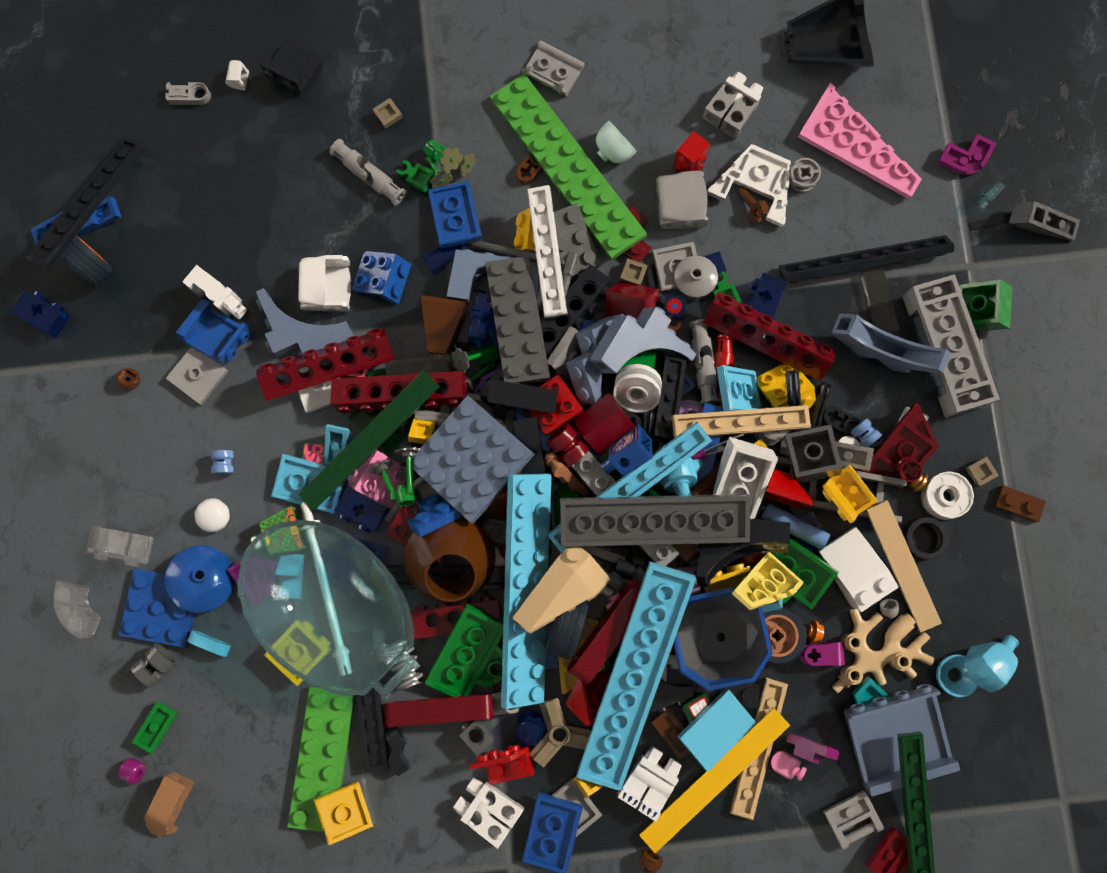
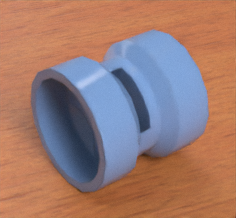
[850,418,882,447]
[211,450,234,475]

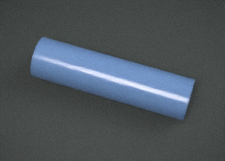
[760,502,830,550]

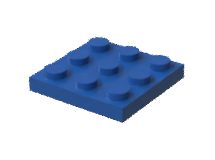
[119,568,195,648]

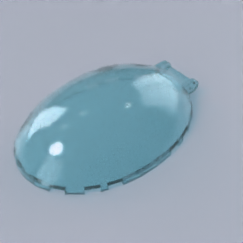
[237,520,420,700]

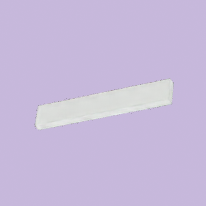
[527,185,567,318]

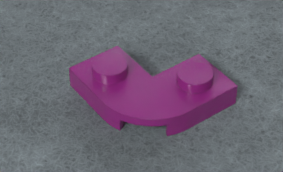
[938,134,996,175]

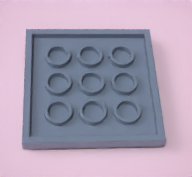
[411,395,535,524]

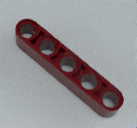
[567,578,642,684]
[384,694,494,727]

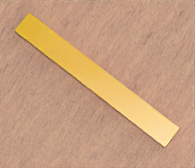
[639,707,790,853]

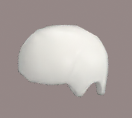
[194,498,230,532]

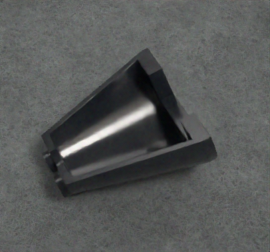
[784,0,874,68]

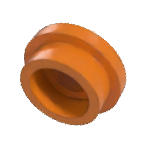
[805,621,824,644]

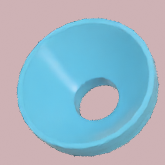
[936,654,978,697]

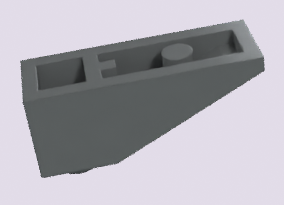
[1009,201,1080,241]

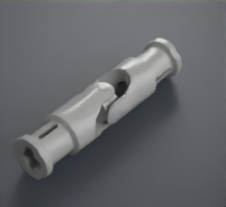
[329,139,406,206]
[689,319,720,407]

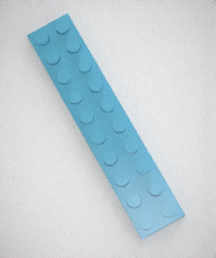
[501,473,551,709]
[576,562,696,791]

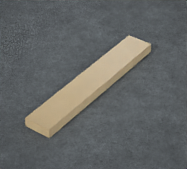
[672,405,811,438]
[866,500,942,632]
[730,677,788,820]

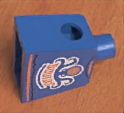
[601,424,653,475]

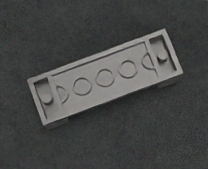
[902,274,1000,418]

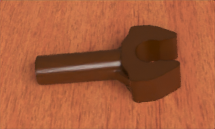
[737,187,769,222]

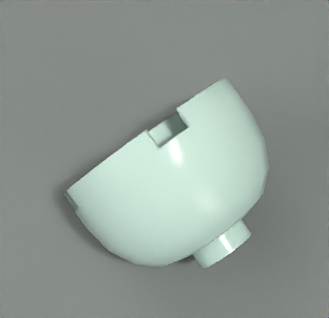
[596,121,637,164]

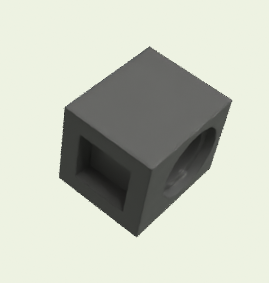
[459,720,496,756]

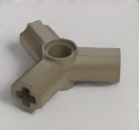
[529,697,591,768]

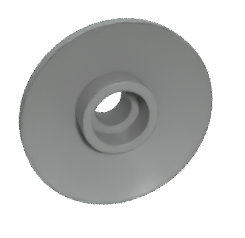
[674,256,718,298]

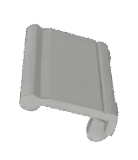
[522,41,585,96]

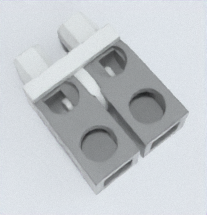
[702,72,763,139]

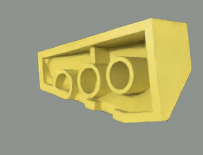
[732,552,804,610]

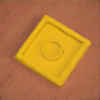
[313,781,373,845]

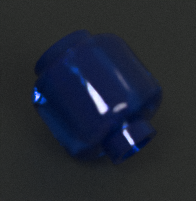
[513,711,546,748]

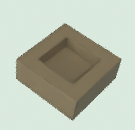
[373,98,403,129]
[620,258,648,285]
[965,457,999,487]

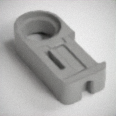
[165,82,211,105]

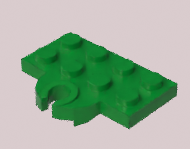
[754,519,839,609]
[424,604,504,697]

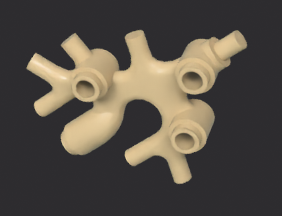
[832,608,934,693]

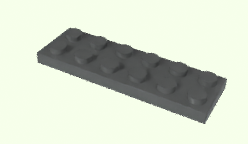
[485,256,550,384]

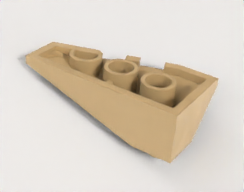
[512,546,611,634]

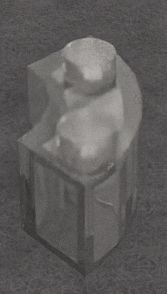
[86,526,154,567]
[53,580,101,639]

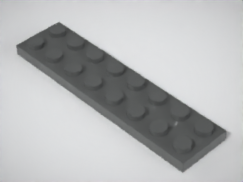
[560,494,750,547]

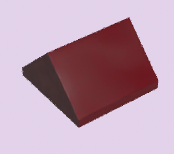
[605,281,661,320]
[574,393,635,456]

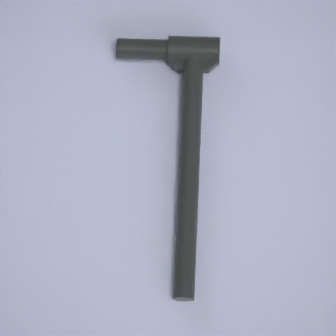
[472,241,579,297]

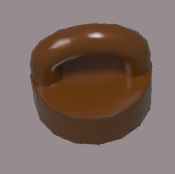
[639,850,663,873]

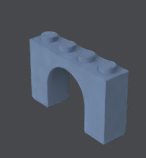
[447,249,540,306]

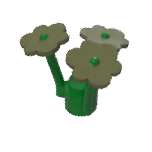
[423,140,477,188]

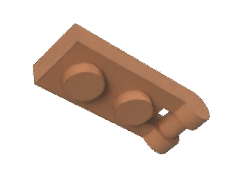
[544,452,591,498]

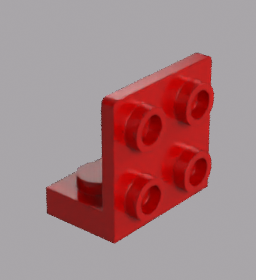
[528,374,585,435]
[469,744,535,785]

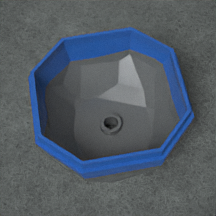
[673,587,773,691]

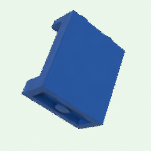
[176,299,250,367]

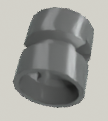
[131,643,177,688]

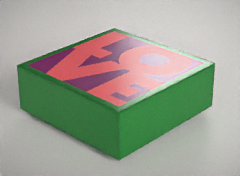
[302,443,325,465]

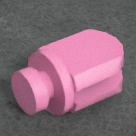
[771,751,807,781]

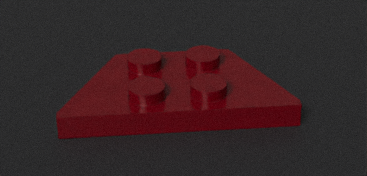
[862,402,939,480]

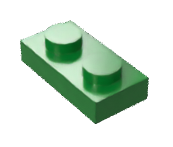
[132,701,179,754]

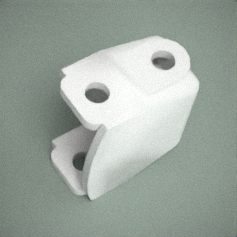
[298,255,351,313]

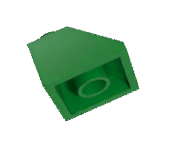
[959,279,1012,331]

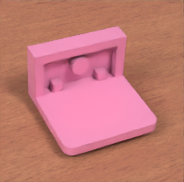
[346,450,407,508]

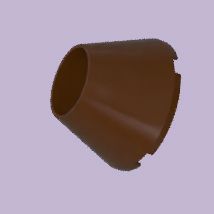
[404,515,496,602]

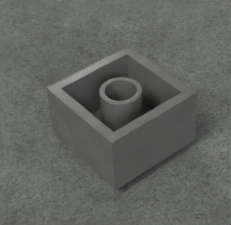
[785,425,842,484]

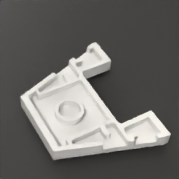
[707,144,791,228]

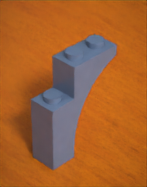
[566,314,624,405]

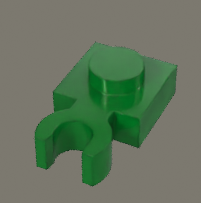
[396,160,436,192]
[713,271,742,303]

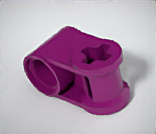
[799,642,845,666]

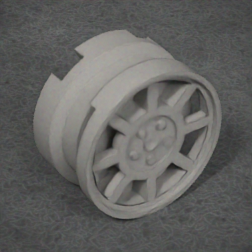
[789,158,821,193]

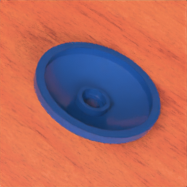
[164,546,235,613]

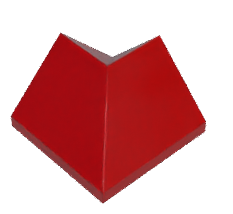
[763,469,813,509]
[566,671,610,726]

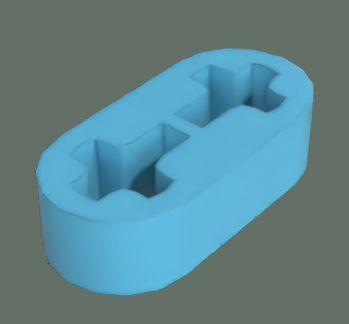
[187,630,231,657]

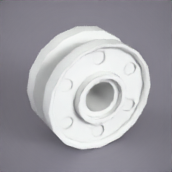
[613,364,662,413]
[920,472,974,520]

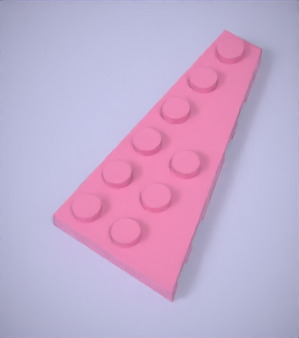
[798,83,922,199]

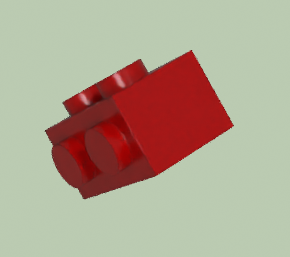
[673,131,710,173]

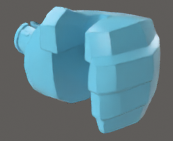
[659,458,704,496]
[964,635,1019,692]

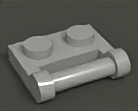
[823,790,884,850]

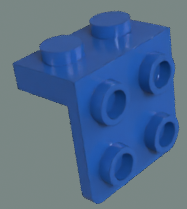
[352,251,412,304]

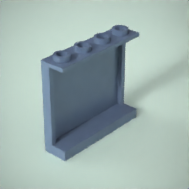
[844,684,960,796]

